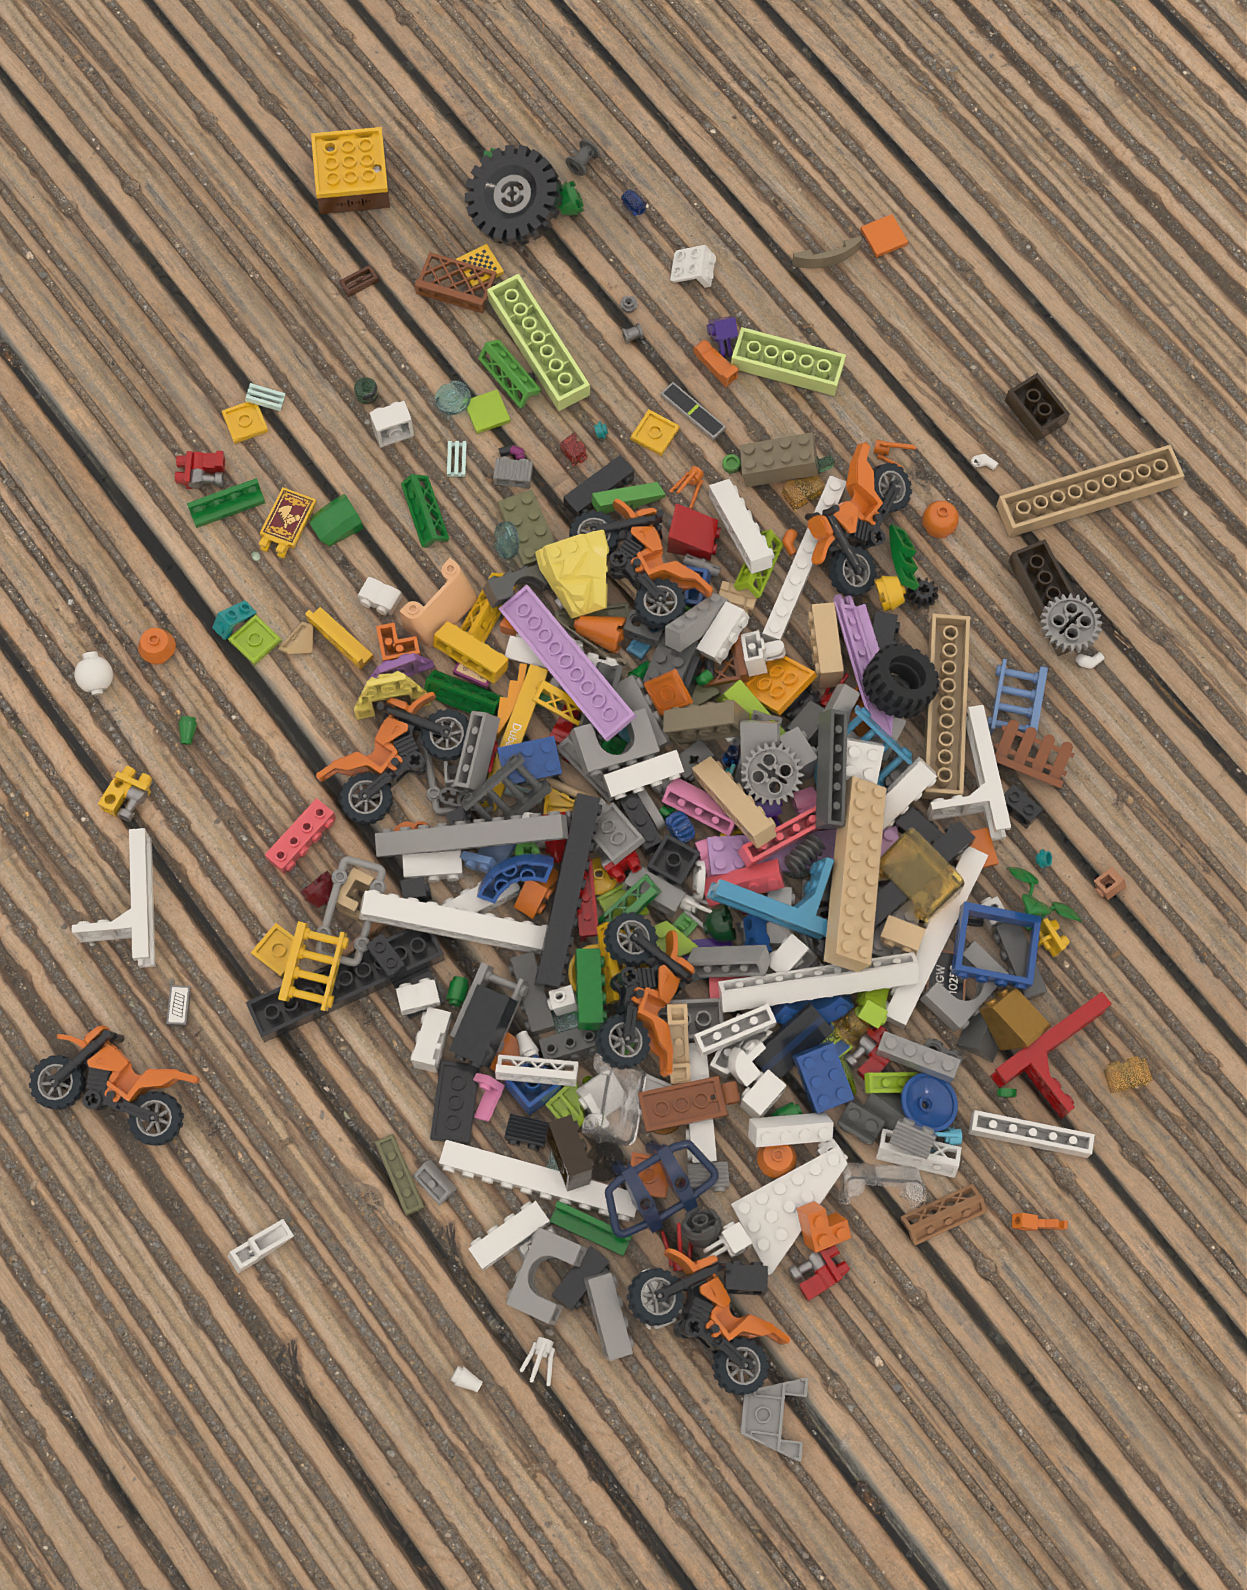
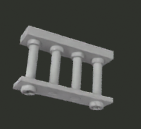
[450,962,529,1056]

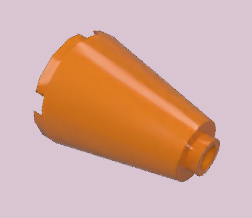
[573,615,627,654]

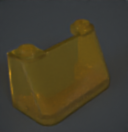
[879,828,965,923]

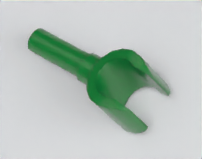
[659,806,677,820]

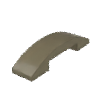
[792,236,862,268]

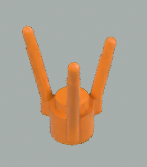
[874,439,916,468]
[669,466,704,509]

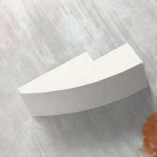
[228,1219,294,1274]

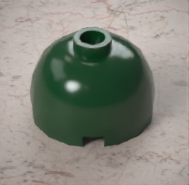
[703,904,737,943]

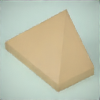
[278,622,313,654]

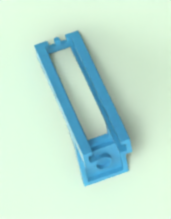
[706,857,834,941]

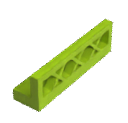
[734,529,783,598]

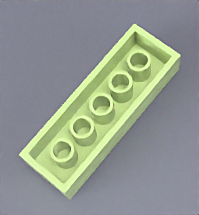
[731,327,846,396]

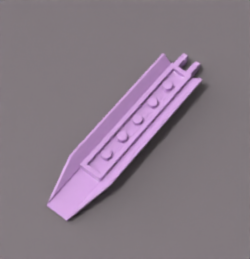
[833,594,893,737]

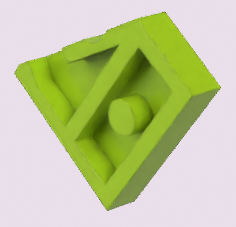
[652,921,698,957]
[545,1081,587,1128]

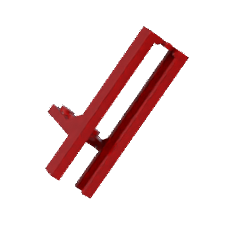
[990,992,1112,1119]

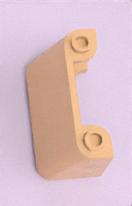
[400,558,477,647]

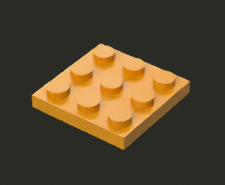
[744,656,817,716]

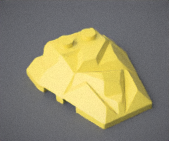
[535,530,609,619]
[354,671,431,720]

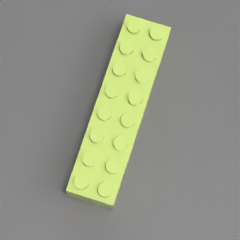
[487,274,590,411]

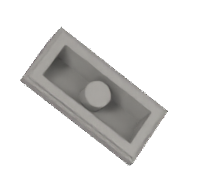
[413,1160,457,1205]

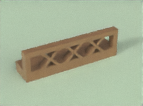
[901,1183,987,1246]

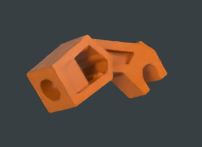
[1012,1213,1068,1231]

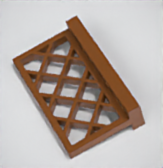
[415,252,497,314]
[697,632,749,688]

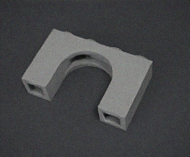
[817,684,907,762]
[570,708,660,777]
[920,941,1009,1032]
[506,1227,588,1325]

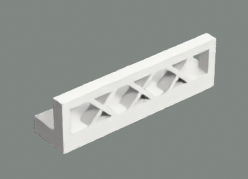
[495,1055,578,1087]
[876,1128,962,1178]

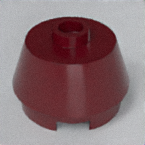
[301,870,334,908]

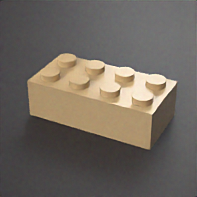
[807,602,843,688]

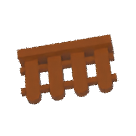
[994,720,1075,788]

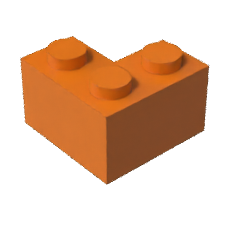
[376,623,421,662]
[514,868,559,919]
[796,1201,851,1253]

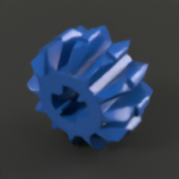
[665,811,695,843]

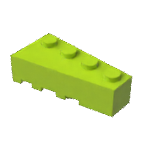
[716,680,786,736]

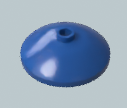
[901,1073,958,1132]

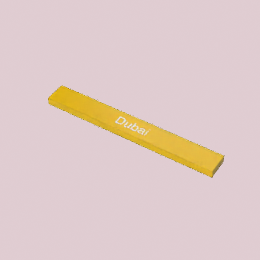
[480,664,549,812]

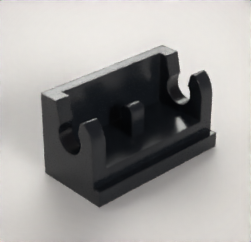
[782,684,820,722]

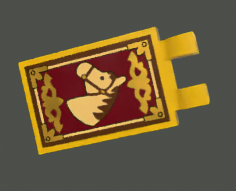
[259,487,317,559]

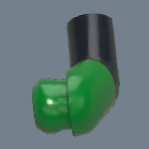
[696,660,715,686]

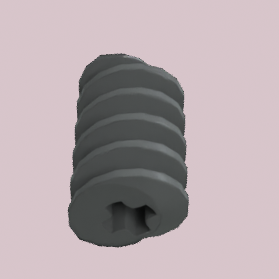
[784,834,826,877]

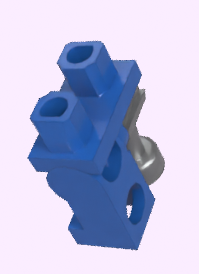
[736,914,772,953]

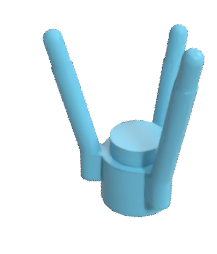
[930,1127,962,1153]

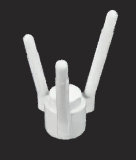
[680,894,730,928]
[520,1337,555,1386]

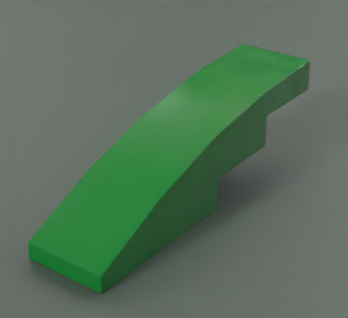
[889,524,919,590]

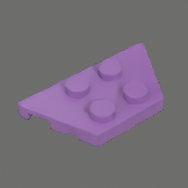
[364,653,435,686]

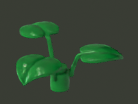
[1007,867,1082,930]

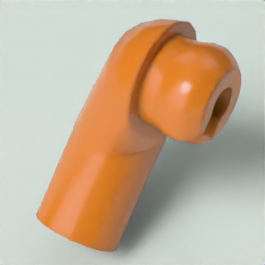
[782,529,797,556]

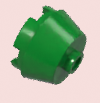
[557,181,585,216]

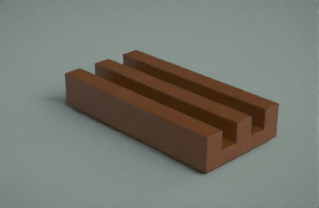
[339,265,379,297]

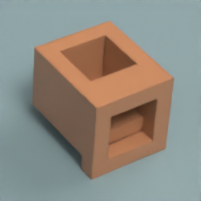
[1094,867,1127,900]

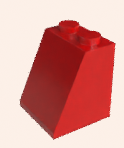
[667,504,721,561]

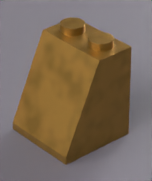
[979,987,1051,1051]

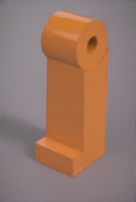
[693,339,739,387]

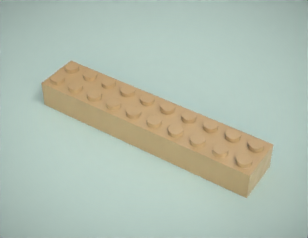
[996,444,1184,538]
[922,614,970,800]
[824,776,886,973]

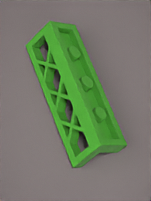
[478,340,541,408]

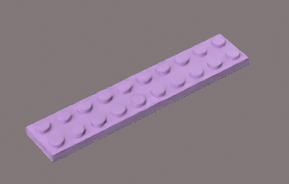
[498,585,637,742]
[706,826,901,876]

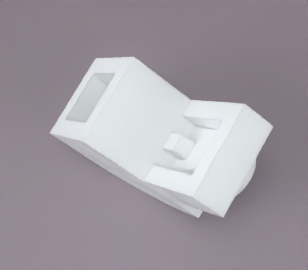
[728,1039,766,1087]

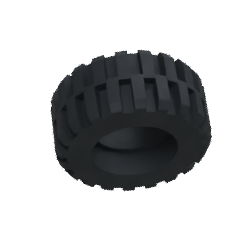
[862,644,940,719]

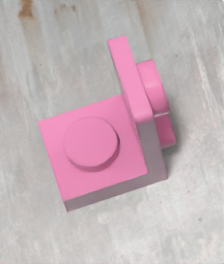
[473,1073,505,1122]

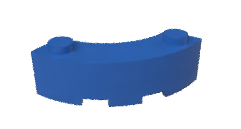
[477,854,554,904]
[770,994,855,1025]

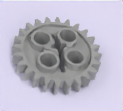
[1039,593,1102,654]
[741,742,805,805]

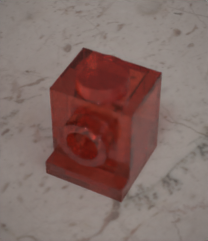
[560,432,588,466]

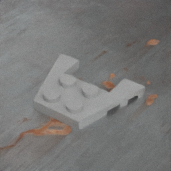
[740,1378,808,1462]

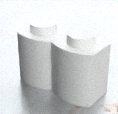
[358,577,402,615]
[396,978,441,1015]

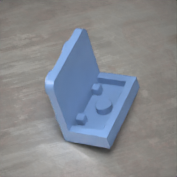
[460,844,517,873]

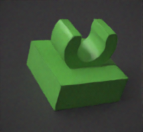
[672,912,698,938]

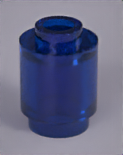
[621,189,647,216]

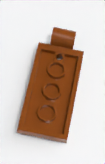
[638,1076,741,1133]

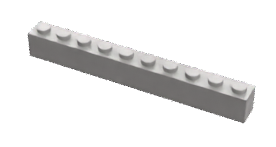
[375,811,568,858]

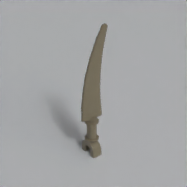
[555,618,628,666]

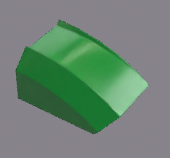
[310,494,363,546]

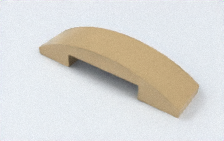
[667,1003,691,1084]

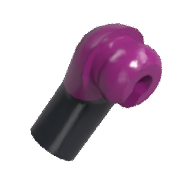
[498,445,525,460]

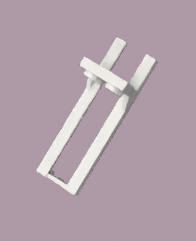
[926,705,1011,841]
[72,828,156,968]

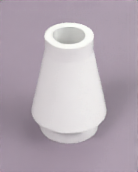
[516,1031,539,1058]
[450,1366,483,1393]

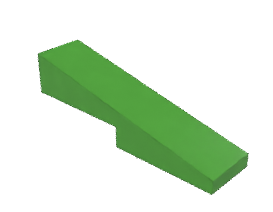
[592,482,666,514]

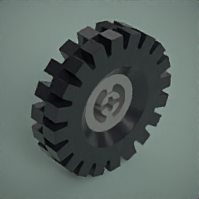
[465,145,563,246]

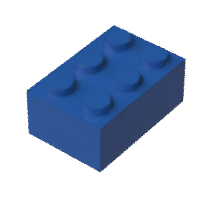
[497,736,562,787]
[792,1041,854,1114]

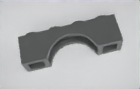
[483,562,551,608]

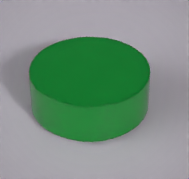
[997,1088,1017,1098]

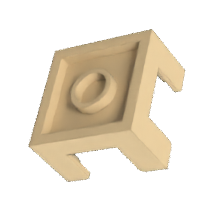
[336,867,375,922]

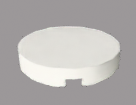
[692,860,705,900]

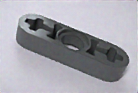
[439,787,494,814]

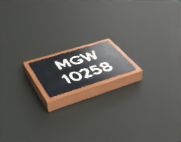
[924,950,966,1008]

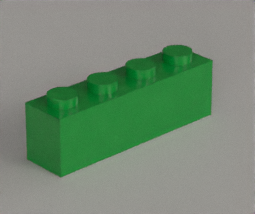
[575,949,607,1030]

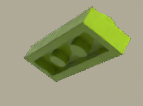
[864,1072,918,1093]

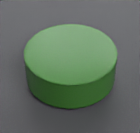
[722,454,741,474]

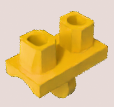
[1038,918,1070,957]

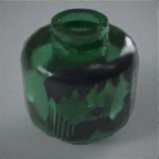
[354,377,379,404]

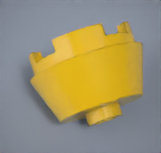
[874,576,906,611]

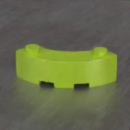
[855,988,890,1028]

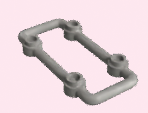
[417,722,473,816]
[315,856,386,966]

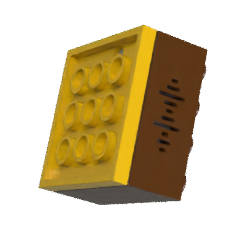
[311,127,390,214]

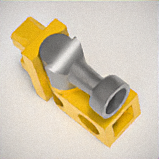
[98,766,152,822]

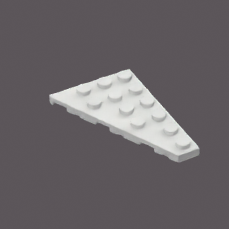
[731,1146,848,1275]

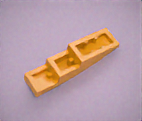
[496,663,528,739]

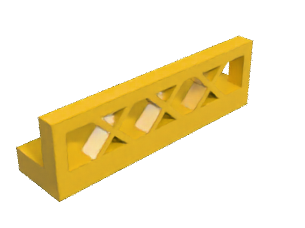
[460,572,517,643]
[305,607,374,670]
[532,680,582,726]

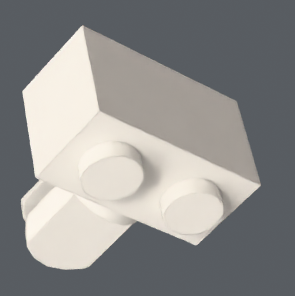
[741,631,786,677]
[703,1222,752,1259]

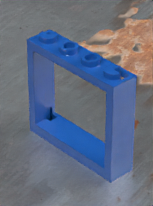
[951,901,1041,990]

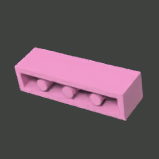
[662,778,737,836]

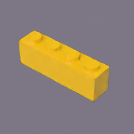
[433,621,509,684]

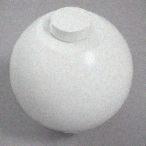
[74,652,113,695]

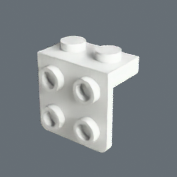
[670,245,716,288]
[575,1069,626,1129]

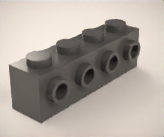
[539,1016,616,1068]

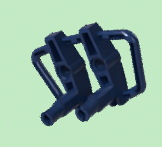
[605,1140,719,1238]

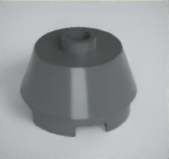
[681,1207,722,1248]

